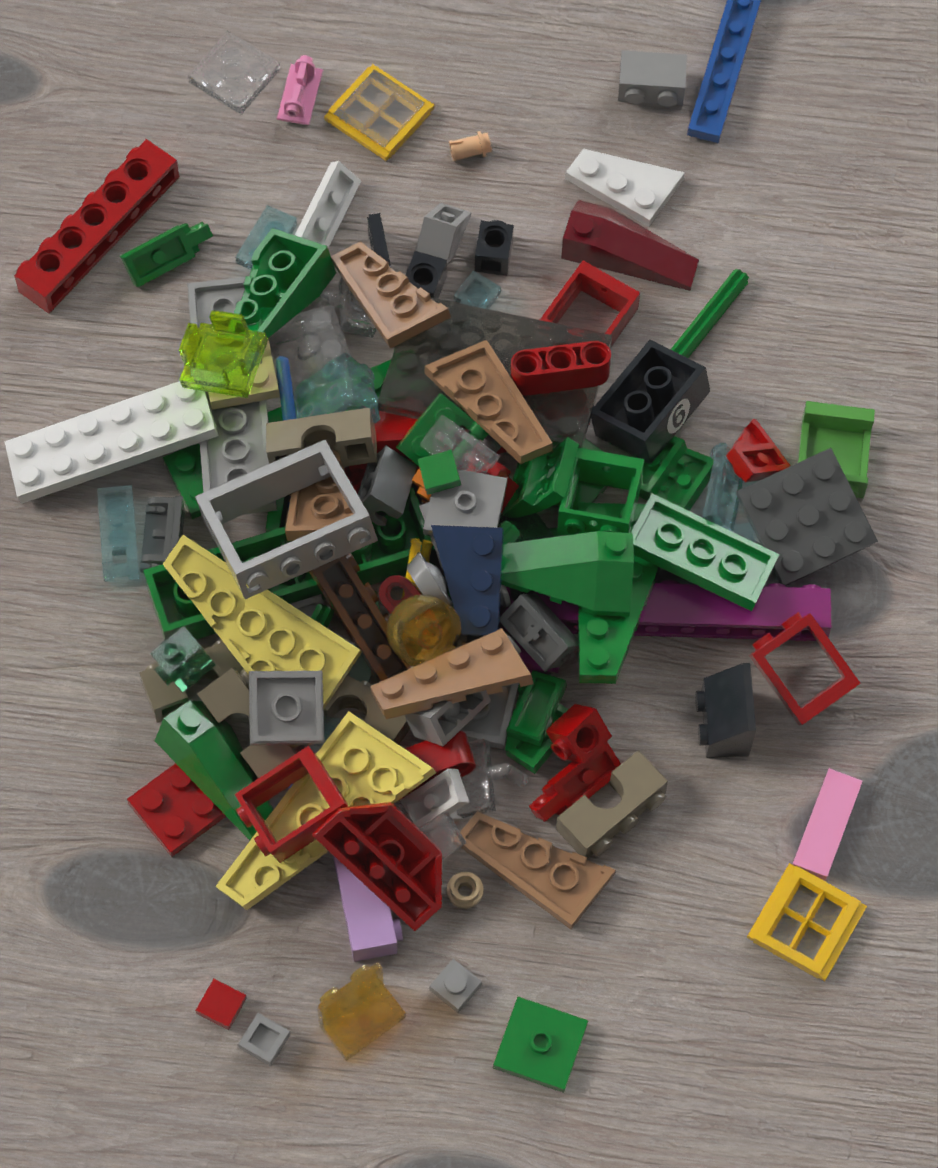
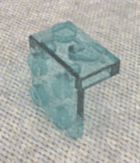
[294,352,380,424]

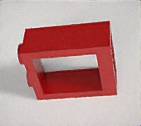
[538,260,640,364]
[749,612,861,725]
[234,746,349,863]

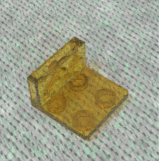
[317,962,406,1061]

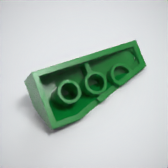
[227,228,337,348]
[501,531,634,617]
[154,700,274,841]

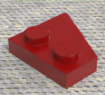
[726,419,791,483]

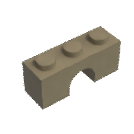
[266,408,377,467]
[139,639,244,723]
[197,667,299,778]
[323,672,411,745]
[556,750,668,859]

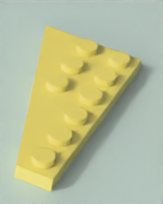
[163,535,362,710]
[215,711,436,910]

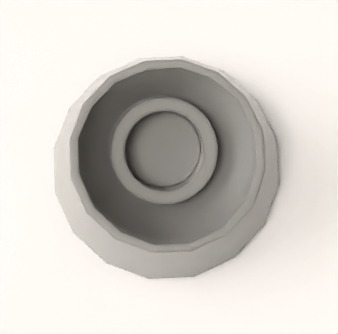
[406,552,453,610]

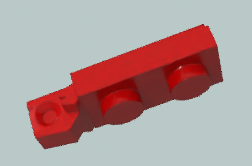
[529,742,621,821]

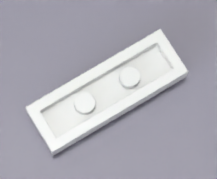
[295,161,361,248]

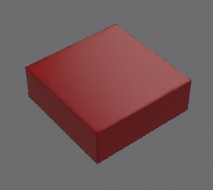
[195,978,247,1030]

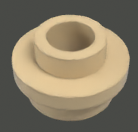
[447,872,484,909]

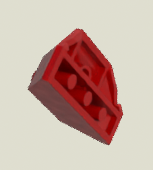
[312,802,442,931]

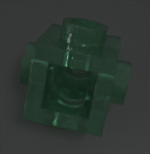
[150,626,216,693]

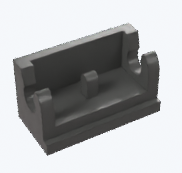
[358,446,418,526]
[140,496,185,573]
[499,593,579,672]

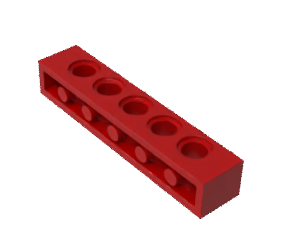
[14,139,179,314]

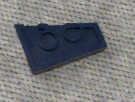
[431,525,504,636]

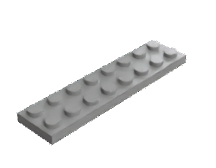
[187,277,277,514]

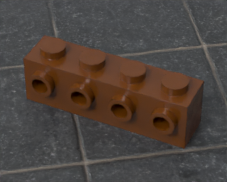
[309,553,417,683]

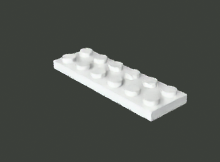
[4,374,218,504]

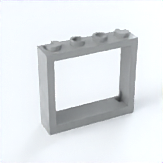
[195,440,378,599]

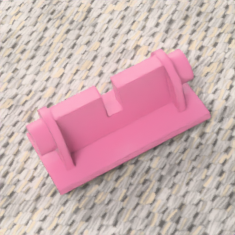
[277,55,323,125]

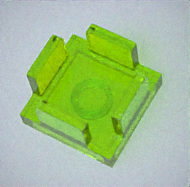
[179,310,268,398]

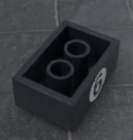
[590,339,710,465]

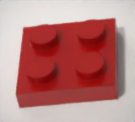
[127,763,226,857]

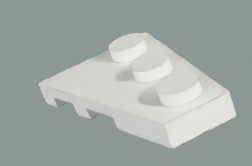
[565,149,685,227]

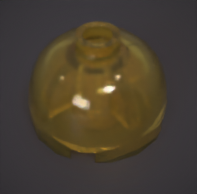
[387,595,462,667]

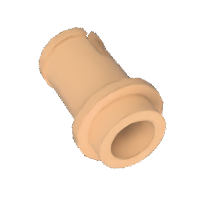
[449,131,492,162]

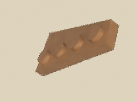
[331,241,451,348]
[425,340,552,464]
[285,450,353,541]
[370,628,533,719]
[455,811,616,929]

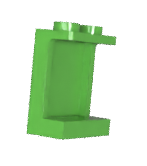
[798,401,875,498]

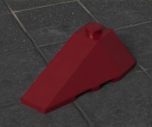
[561,200,699,291]

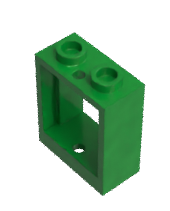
[557,447,644,535]

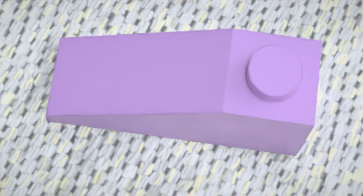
[333,856,403,962]

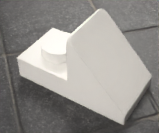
[400,769,469,832]

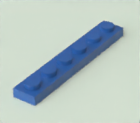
[687,0,762,143]

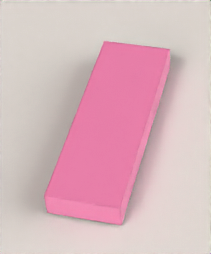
[792,768,863,881]

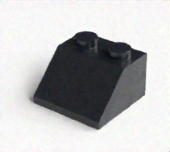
[695,663,756,758]

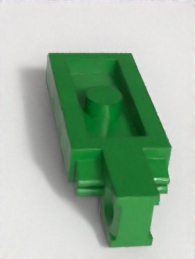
[120,222,213,287]

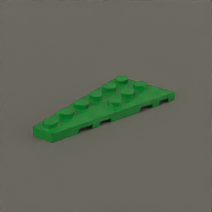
[577,503,683,684]

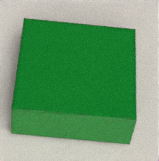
[418,449,462,495]

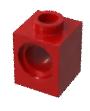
[546,704,612,764]

